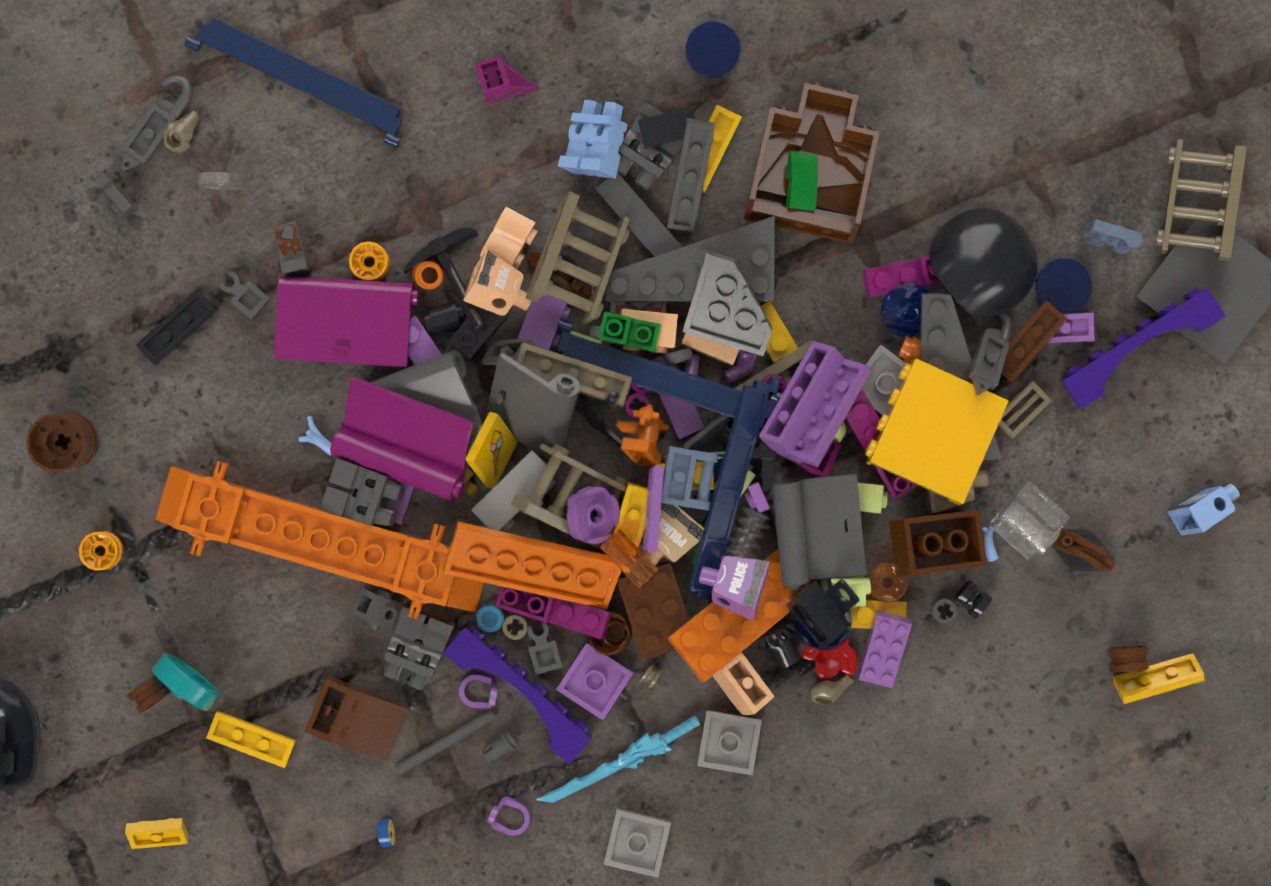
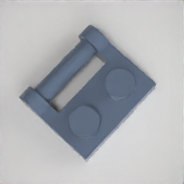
[1080,219,1142,254]
[661,446,719,511]

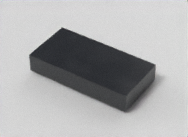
[638,106,695,149]

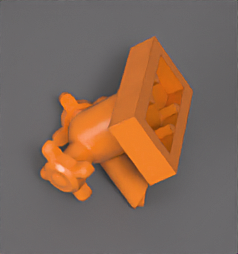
[616,404,669,468]

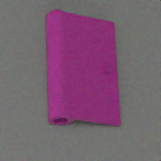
[274,276,420,367]
[330,377,474,501]

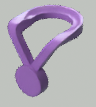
[459,674,498,710]
[487,796,531,836]

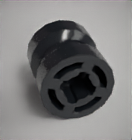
[953,580,992,619]

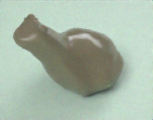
[163,111,199,153]
[810,674,854,705]

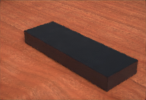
[136,289,218,366]

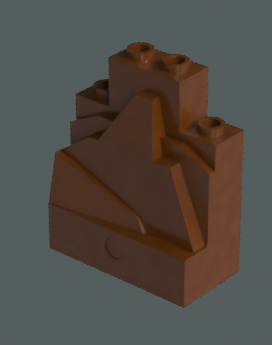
[744,83,880,244]

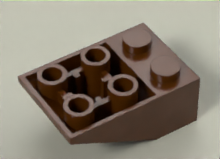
[304,676,408,760]

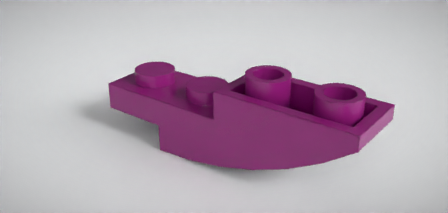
[862,256,941,298]
[845,389,918,501]
[495,586,612,639]

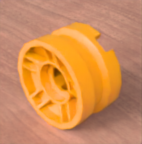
[349,241,390,281]
[79,531,123,571]

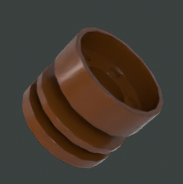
[26,411,99,473]

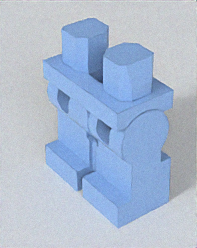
[558,100,628,179]

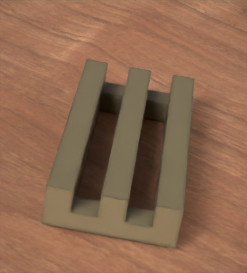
[998,381,1052,439]

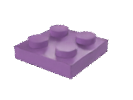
[556,642,633,720]

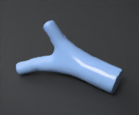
[299,416,331,456]
[982,524,999,562]

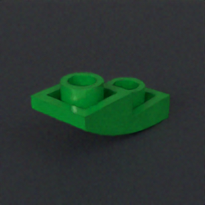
[785,151,818,211]
[598,312,662,353]

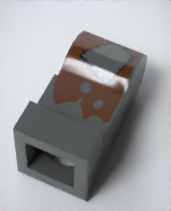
[274,221,311,276]

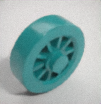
[152,653,220,711]

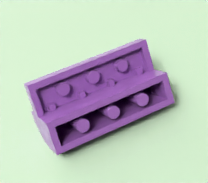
[759,341,871,467]

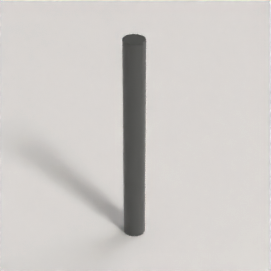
[395,709,497,775]

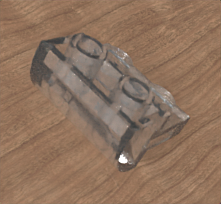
[989,480,1070,562]

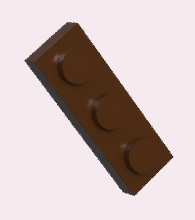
[1001,301,1068,383]

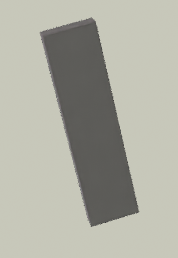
[666,118,715,233]
[595,172,682,257]

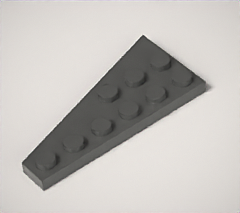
[606,216,775,303]
[920,293,1002,460]

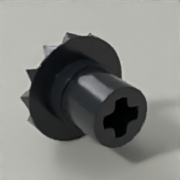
[755,618,801,668]

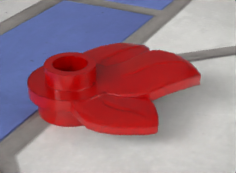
[802,632,857,681]

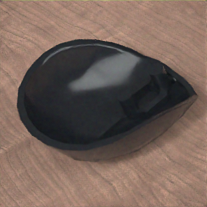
[929,208,1038,319]
[0,678,41,790]

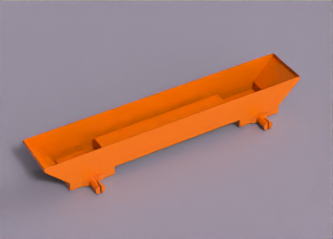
[155,461,484,619]

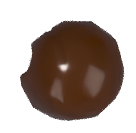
[589,612,632,656]

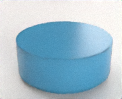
[476,604,505,632]

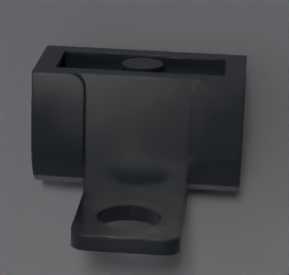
[786,579,860,649]

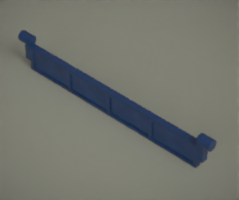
[184,18,402,148]
[557,319,783,428]
[688,376,781,604]

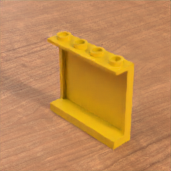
[865,358,1008,505]

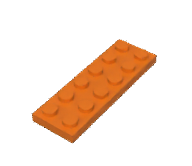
[443,522,623,609]
[667,548,819,683]

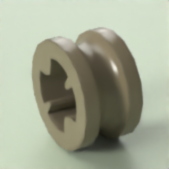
[503,614,528,640]
[639,660,664,689]

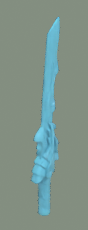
[536,715,701,803]

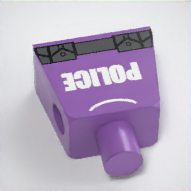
[699,556,769,621]

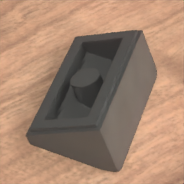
[481,339,537,365]
[683,414,730,451]

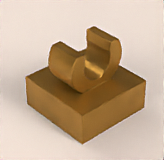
[463,466,481,497]

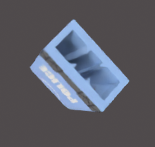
[1167,484,1240,536]

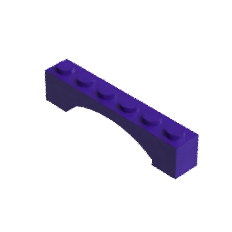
[1060,287,1226,409]
[443,625,592,765]

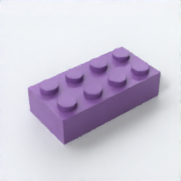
[857,610,912,688]

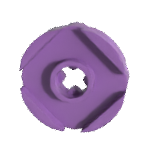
[567,486,620,544]

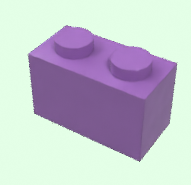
[518,295,571,351]

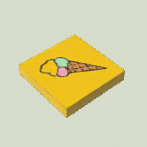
[465,412,518,489]

